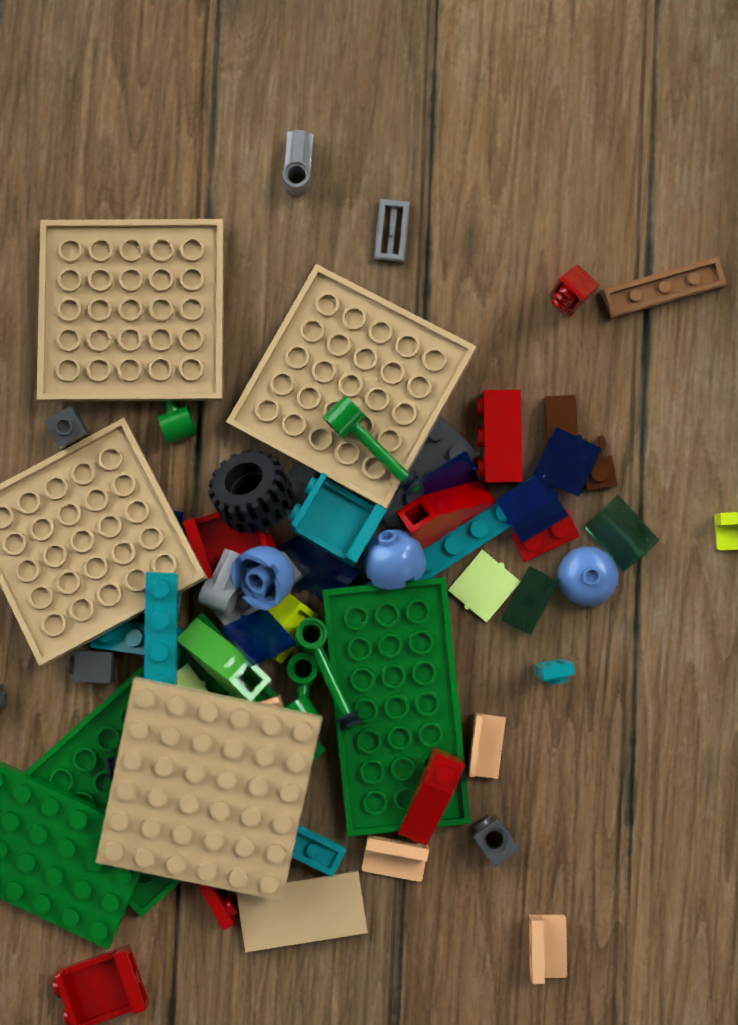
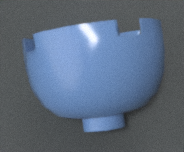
[363,529,427,590]
[231,546,295,610]
[557,546,619,607]

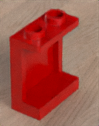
[183,512,277,581]
[53,944,150,1025]

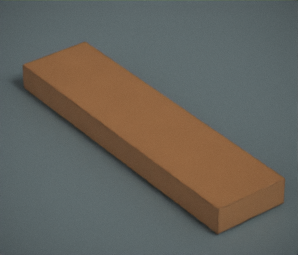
[601,256,727,320]

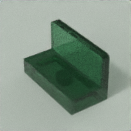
[584,495,659,571]
[501,566,559,635]

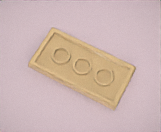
[236,870,368,952]

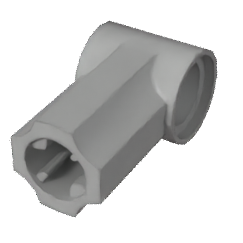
[283,130,314,196]
[198,549,241,615]

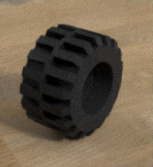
[208,449,294,534]

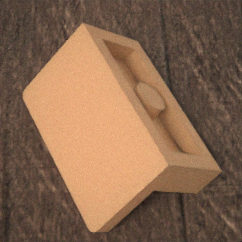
[467,713,506,779]
[362,834,429,882]
[529,914,567,984]

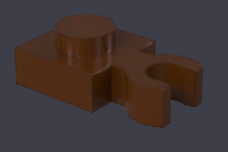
[580,435,617,491]

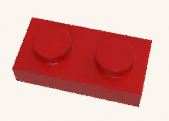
[511,509,580,562]
[197,884,238,931]

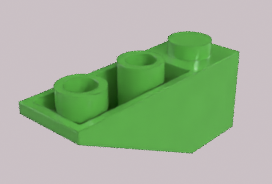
[178,618,272,701]

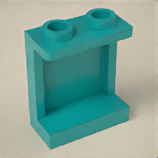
[288,472,387,567]

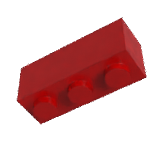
[476,389,522,484]

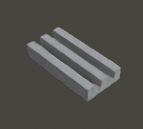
[374,199,410,264]

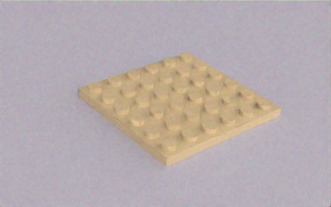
[37,219,224,402]
[226,264,477,510]
[0,418,208,667]
[96,676,322,901]

